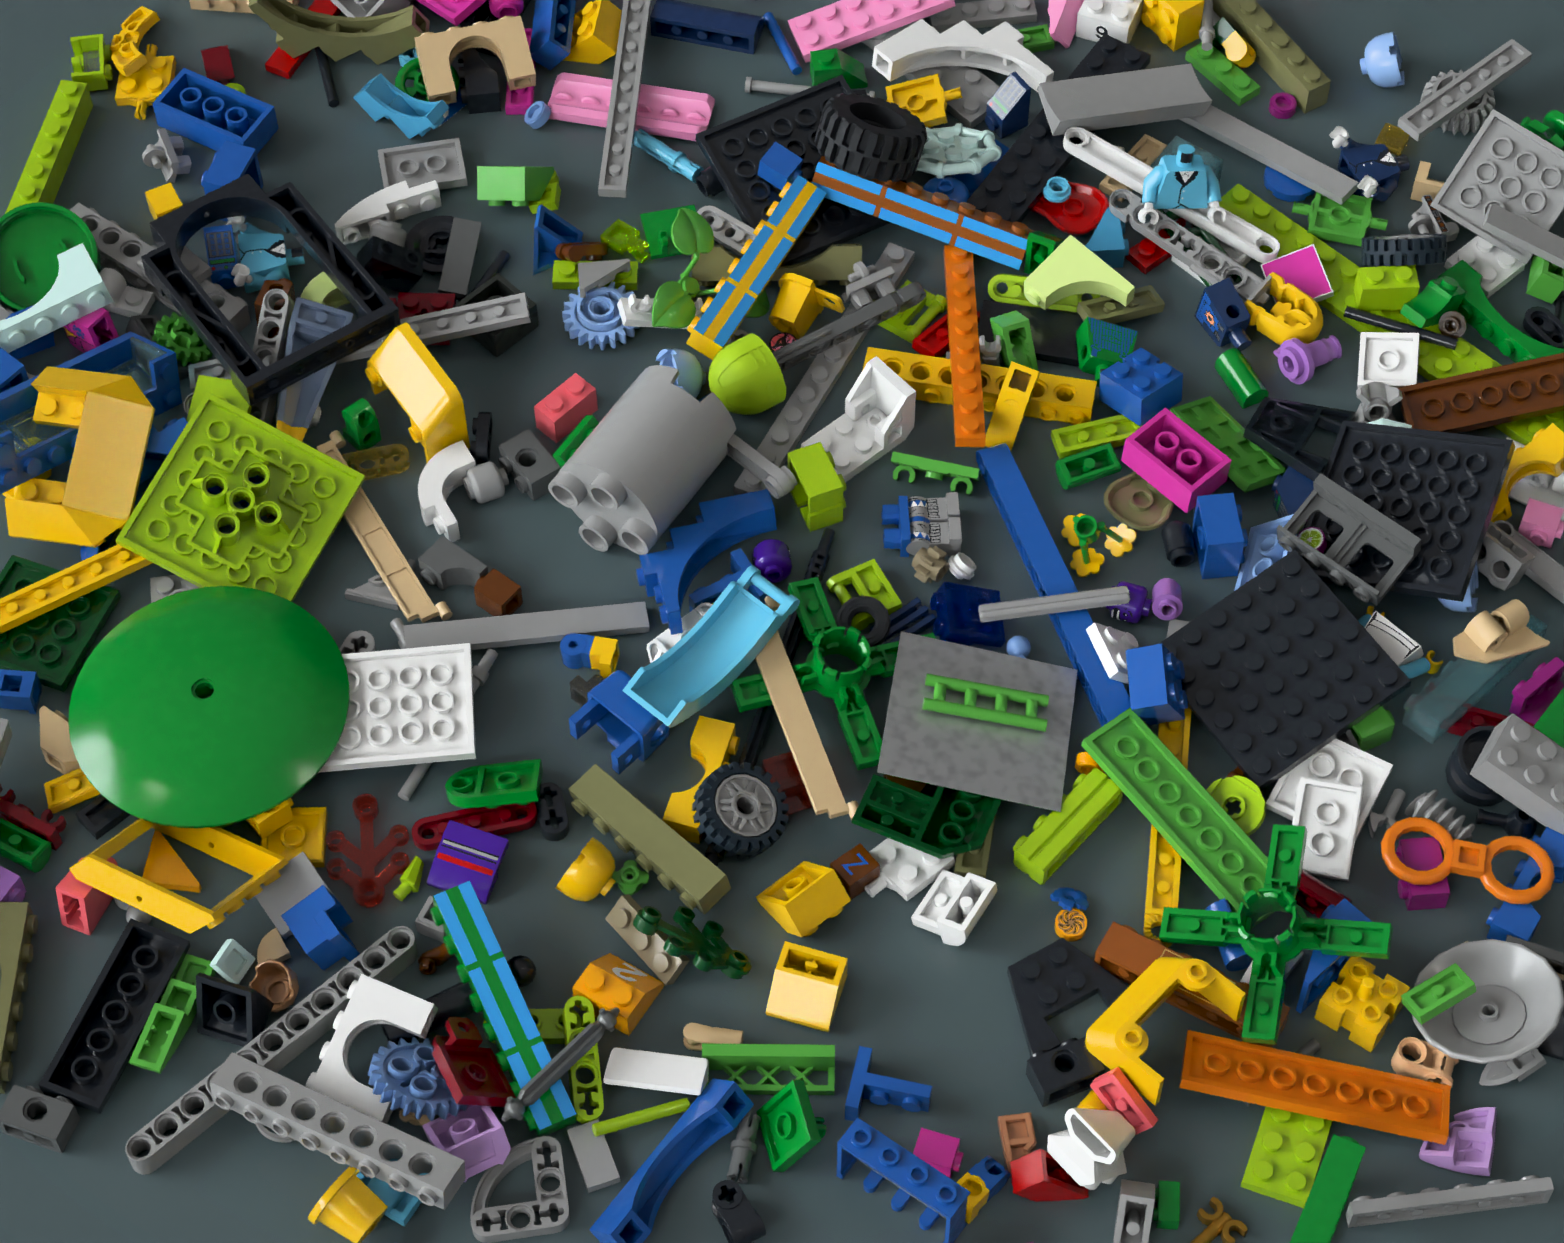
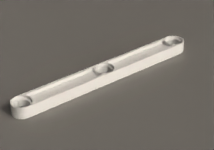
[1063,127,1280,263]

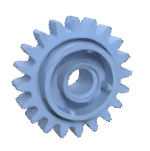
[562,281,640,350]

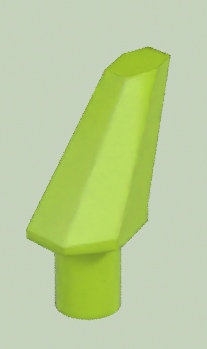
[393,856,424,901]

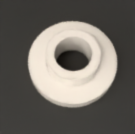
[948,552,977,580]

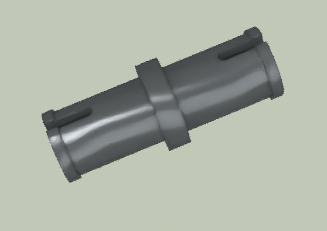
[727,1112,761,1184]

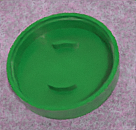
[0,202,101,312]

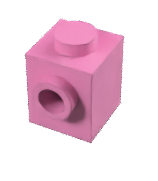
[1518,498,1564,549]

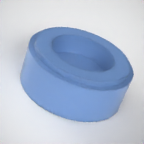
[524,101,551,129]

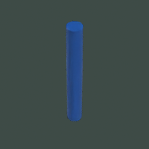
[763,12,802,75]

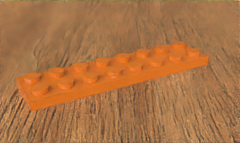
[1179,1030,1451,1145]

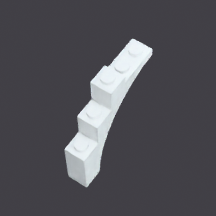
[872,19,1054,92]

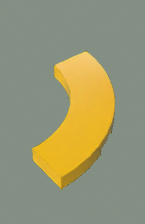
[110,6,160,77]

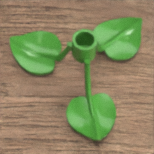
[652,208,770,329]

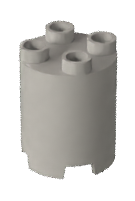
[548,365,736,555]

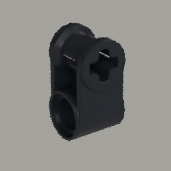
[711,1180,766,1243]

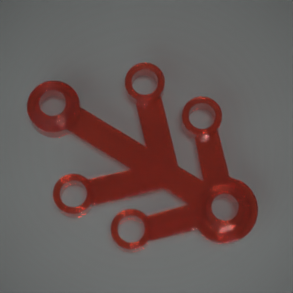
[326,794,410,908]

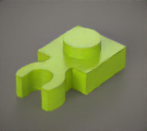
[529,170,561,214]

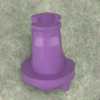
[1273,335,1342,384]

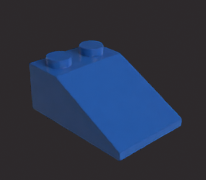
[1296,898,1373,1014]

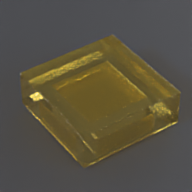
[1375,123,1410,156]

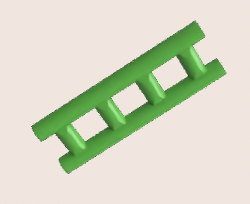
[922,673,1049,732]

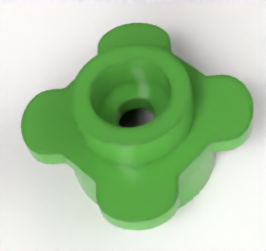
[611,860,649,895]

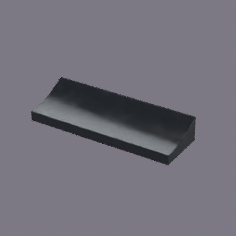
[39,918,191,1114]

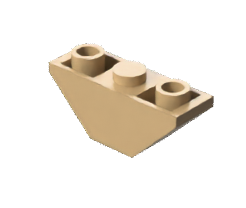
[39,705,80,774]

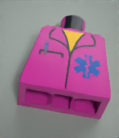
[63,308,119,353]

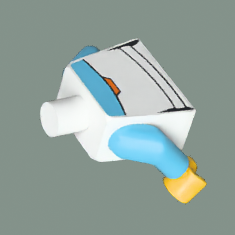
[1358,605,1443,679]

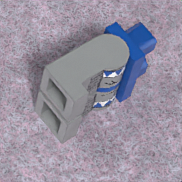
[881,492,962,557]

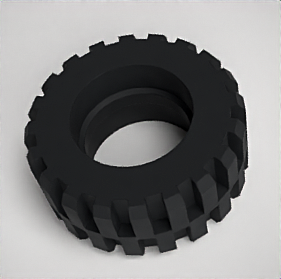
[815,93,927,182]

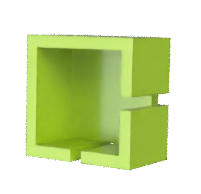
[787,442,847,532]

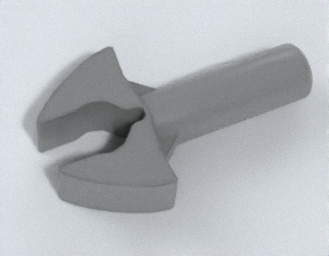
[1368,789,1406,838]

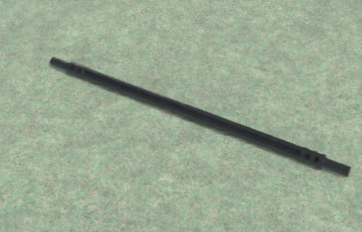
[705,528,835,866]

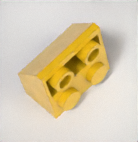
[562,0,622,64]
[766,941,848,1032]

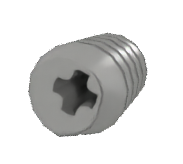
[1405,789,1475,850]

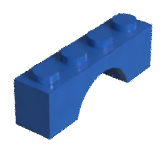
[1486,827,1564,942]

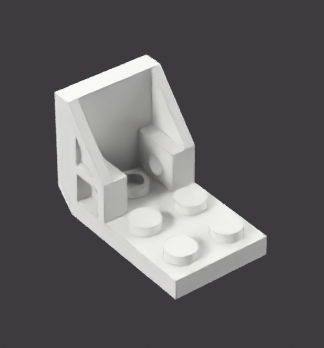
[801,356,916,483]

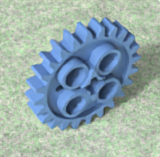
[368,1037,467,1121]

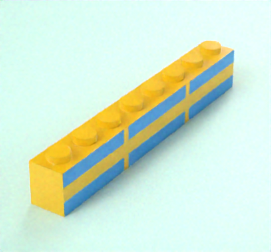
[686,175,827,360]

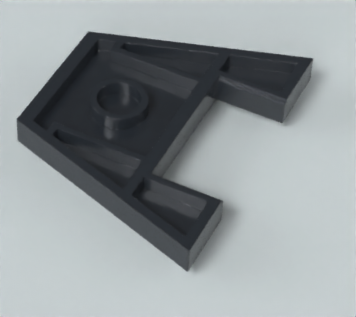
[1243,397,1356,481]
[1007,938,1128,1057]

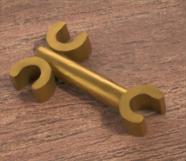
[1190,1197,1248,1243]

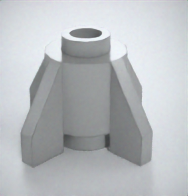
[1352,381,1403,423]

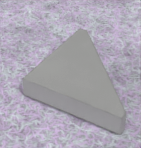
[578,259,631,298]
[345,559,416,611]

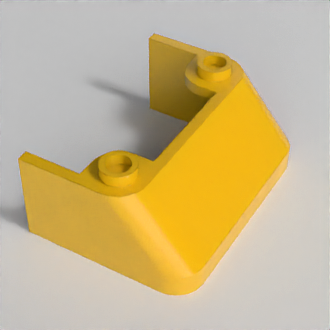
[365,322,470,463]
[1085,957,1246,1106]

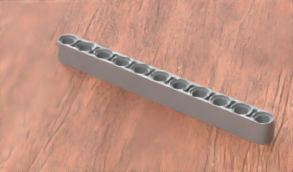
[125,926,418,1175]

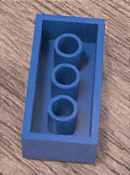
[152,68,279,154]

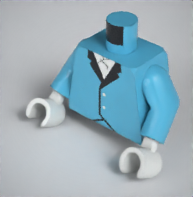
[1138,144,1227,225]
[226,216,305,293]

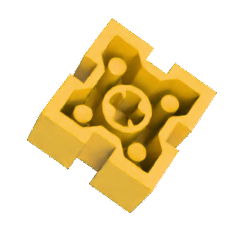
[1314,956,1410,1053]

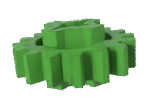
[152,312,213,366]

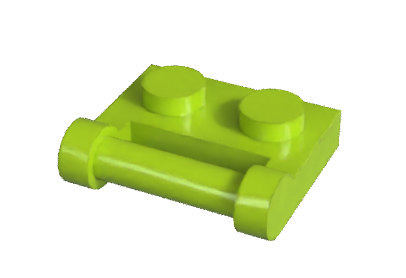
[878,280,947,343]
[826,559,902,631]

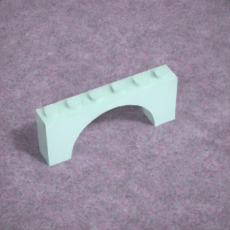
[0,243,114,353]

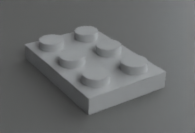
[377,138,468,190]

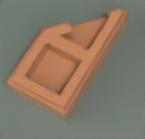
[997,1112,1037,1178]

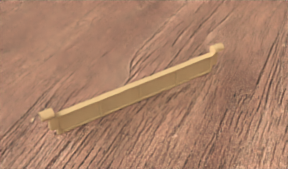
[316,430,453,623]
[755,596,859,820]

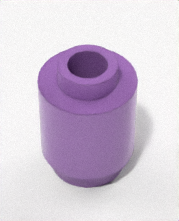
[1152,578,1183,620]

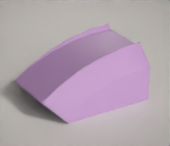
[422,1105,511,1182]

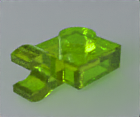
[600,219,650,263]

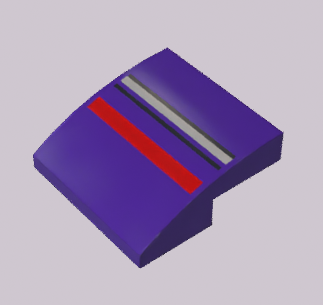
[427,820,509,905]

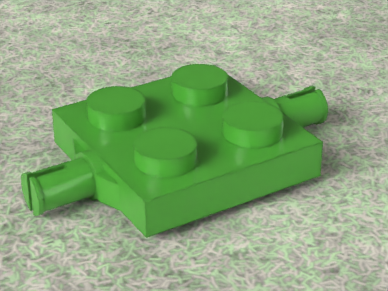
[1292,192,1388,247]

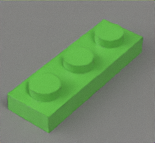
[1185,42,1261,106]

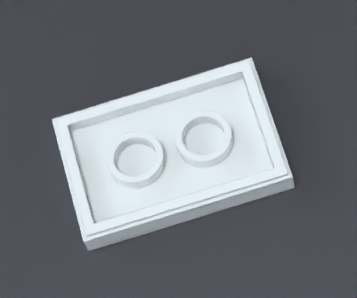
[1292,777,1364,882]

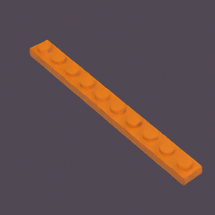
[944,245,986,447]

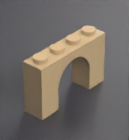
[414,15,536,104]

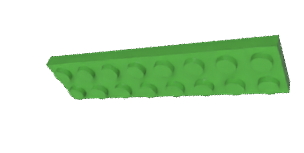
[1081,708,1298,928]

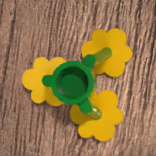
[1061,513,1137,577]

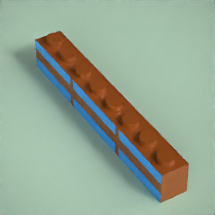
[812,156,1034,270]

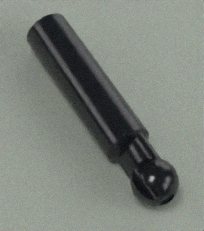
[381,955,536,1045]

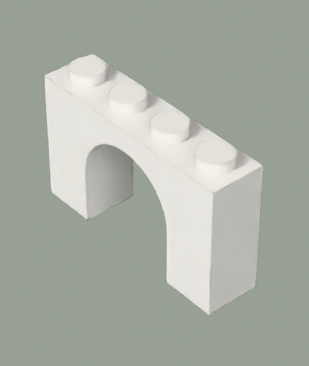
[306,974,438,1124]

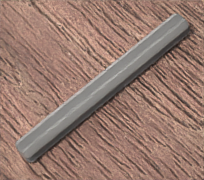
[978,586,1130,622]

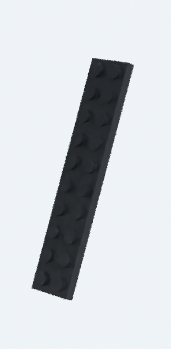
[967,33,1151,223]

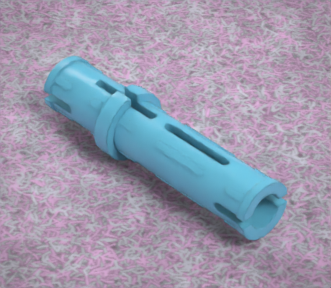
[633,129,704,183]

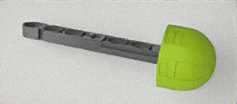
[708,282,926,415]

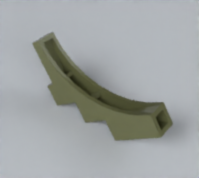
[249,0,430,65]

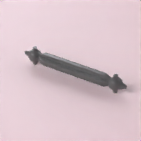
[501,1007,620,1122]

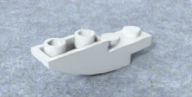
[334,180,442,245]

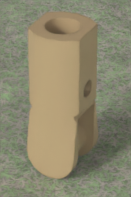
[683,1023,743,1051]

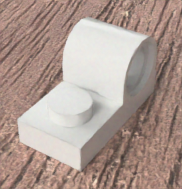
[99,268,155,317]

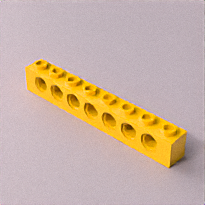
[862,347,1097,425]

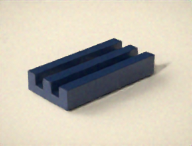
[870,597,936,645]

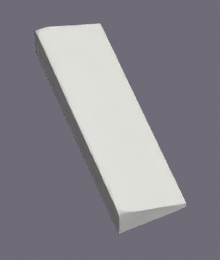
[603,1047,709,1096]

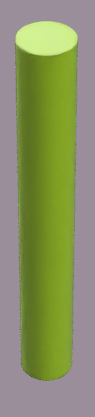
[592,1097,690,1137]

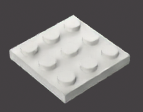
[1266,739,1393,841]

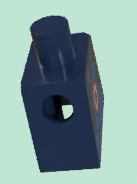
[1194,278,1252,351]

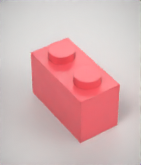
[534,373,598,443]

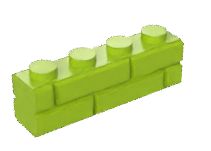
[1013,768,1123,885]

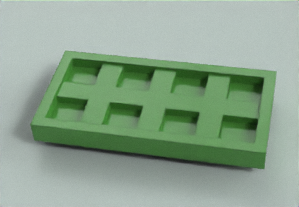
[1170,396,1287,493]

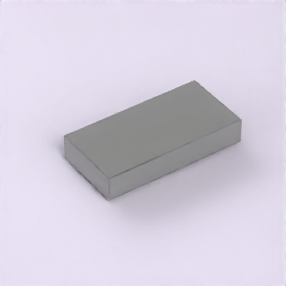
[567,1119,620,1193]

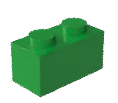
[1153,1180,1180,1230]

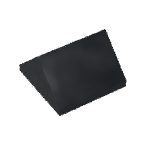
[196,973,274,1047]

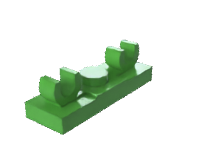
[891,451,982,495]

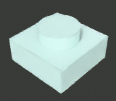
[209,939,256,984]

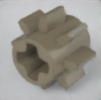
[912,546,949,584]

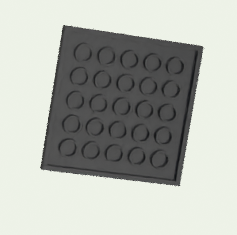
[695,75,907,267]
[1299,421,1516,602]
[1159,549,1411,791]

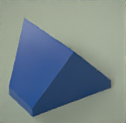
[533,204,583,275]

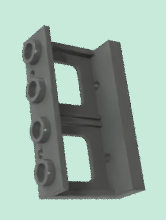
[1276,473,1421,606]

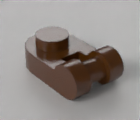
[555,242,608,262]

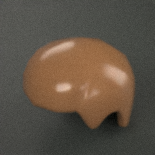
[249,959,299,1013]

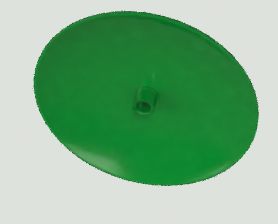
[68,586,350,828]

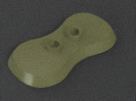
[1103,472,1174,532]

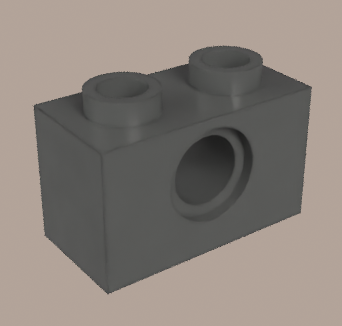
[498,429,561,501]
[0,1085,80,1154]

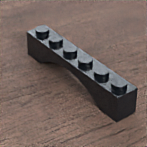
[457,0,501,114]

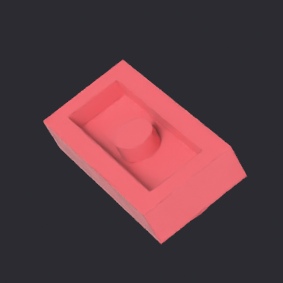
[1090,1067,1158,1135]

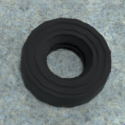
[836,596,891,647]

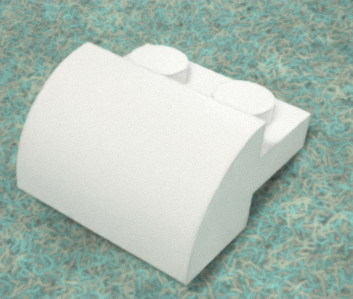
[911,869,997,946]

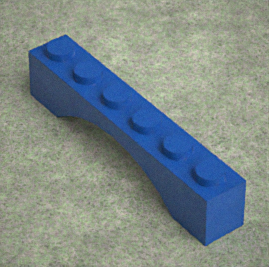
[589,1078,754,1243]

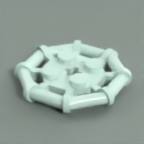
[916,123,1002,179]

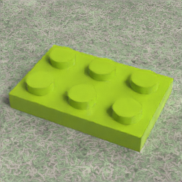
[1240,1107,1333,1208]

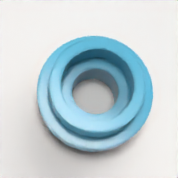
[1043,176,1071,203]

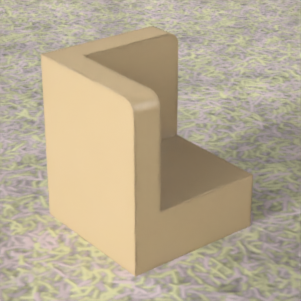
[1410,161,1445,202]

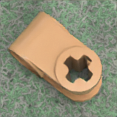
[1391,1037,1459,1089]

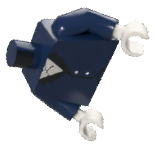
[1329,126,1410,202]

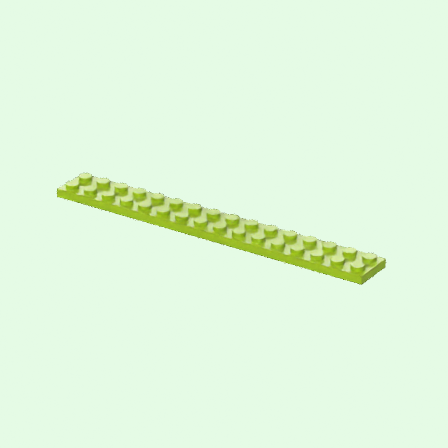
[1219,183,1564,445]

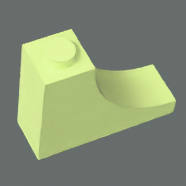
[1024,234,1135,310]

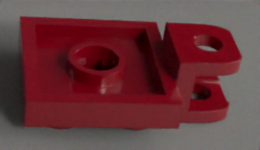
[390,292,456,345]
[432,1017,516,1107]

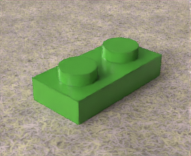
[1401,963,1476,1025]

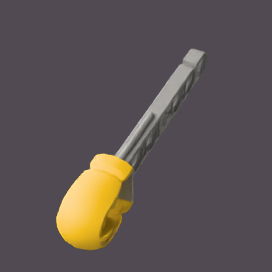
[1109,189,1323,345]

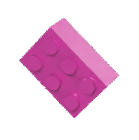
[1121,407,1232,513]

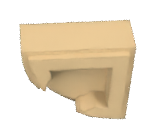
[257,928,291,964]

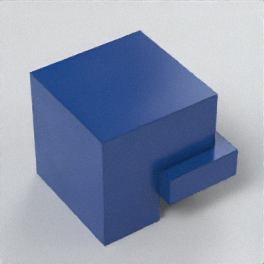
[281,885,360,971]

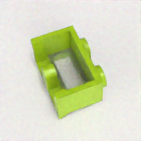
[70,34,113,91]

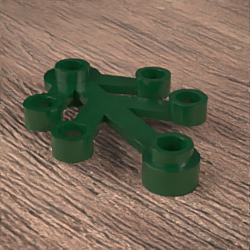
[633,906,751,979]

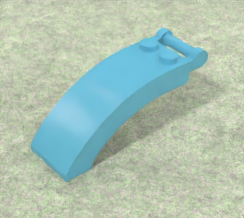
[622,565,800,728]

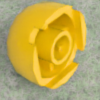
[556,837,616,902]

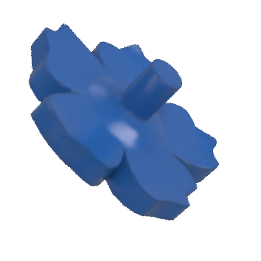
[1050,887,1089,911]

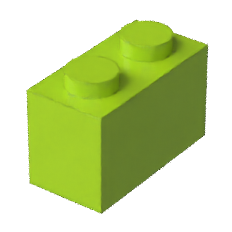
[1353,265,1420,311]

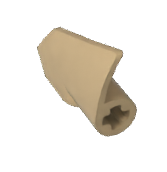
[1453,599,1550,664]

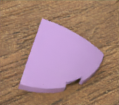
[1419,1107,1497,1176]

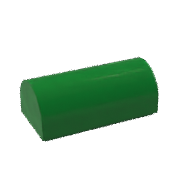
[1214,348,1269,409]
[1055,443,1122,490]
[0,818,52,873]

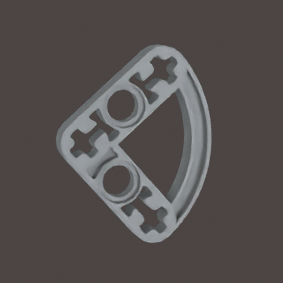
[470,1136,570,1243]

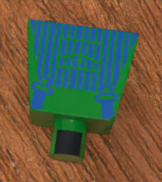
[1076,316,1138,387]

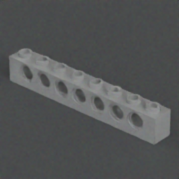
[70,202,251,333]
[210,1052,466,1210]

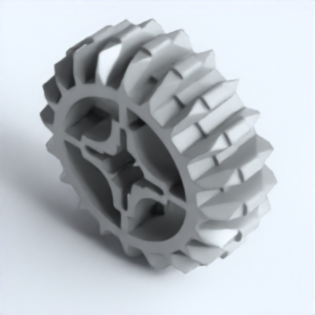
[1420,69,1496,136]

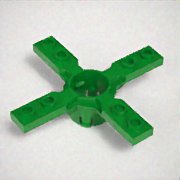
[730,577,936,770]
[1159,824,1393,1045]

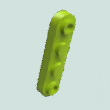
[988,273,1101,313]

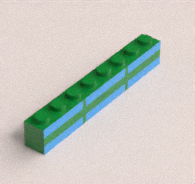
[430,881,577,1137]

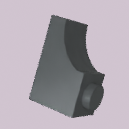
[418,536,488,591]

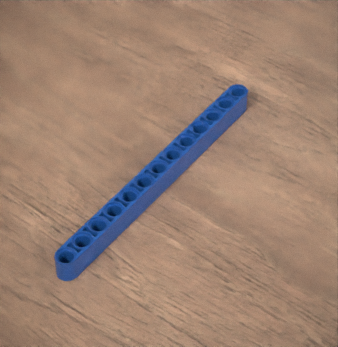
[976,443,1131,727]

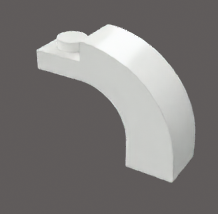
[418,440,476,542]

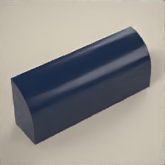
[650,0,765,55]

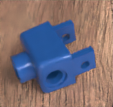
[569,670,670,774]

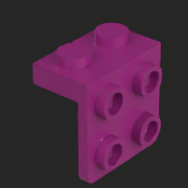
[1509,656,1564,739]

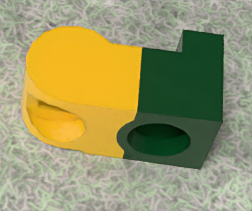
[1212,17,1256,68]

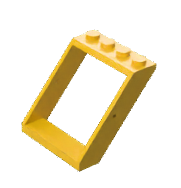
[69,818,289,934]

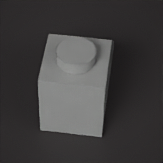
[1113,1179,1155,1243]

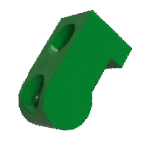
[342,398,382,454]

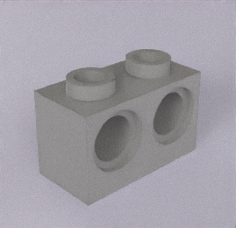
[1477,521,1536,591]

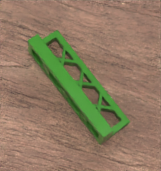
[702,1043,835,1095]

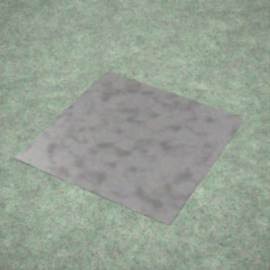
[877,631,1078,812]

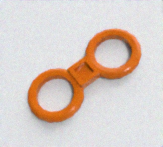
[1381,817,1555,904]

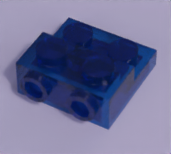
[930,582,1005,648]

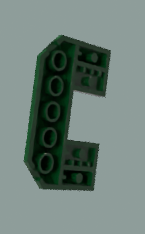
[851,774,1002,859]

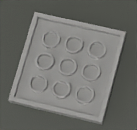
[1430,109,1564,265]

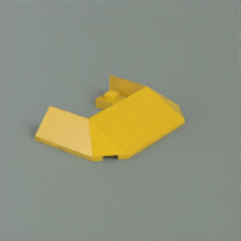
[5,366,155,548]

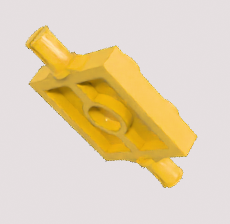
[115,44,177,120]
[886,73,963,128]

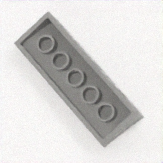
[1037,63,1212,136]

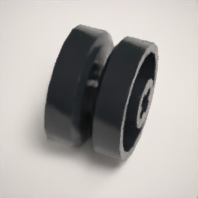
[1445,726,1505,806]

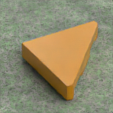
[142,830,202,893]

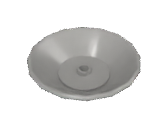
[1412,939,1564,1064]

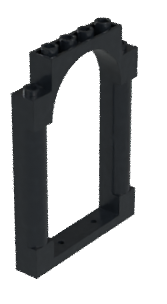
[141,173,401,406]

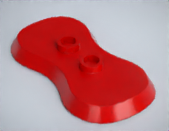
[1031,181,1109,236]

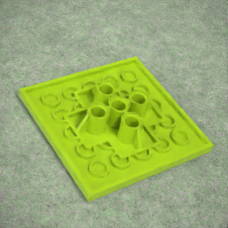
[116,392,365,602]

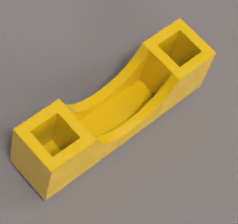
[1490,423,1564,523]
[662,715,740,844]

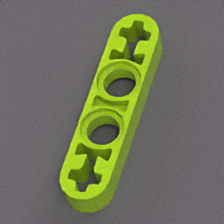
[562,995,604,1124]

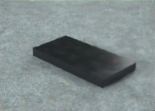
[978,300,1083,366]

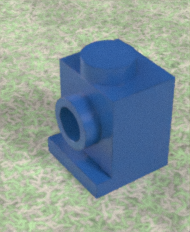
[0,669,42,714]

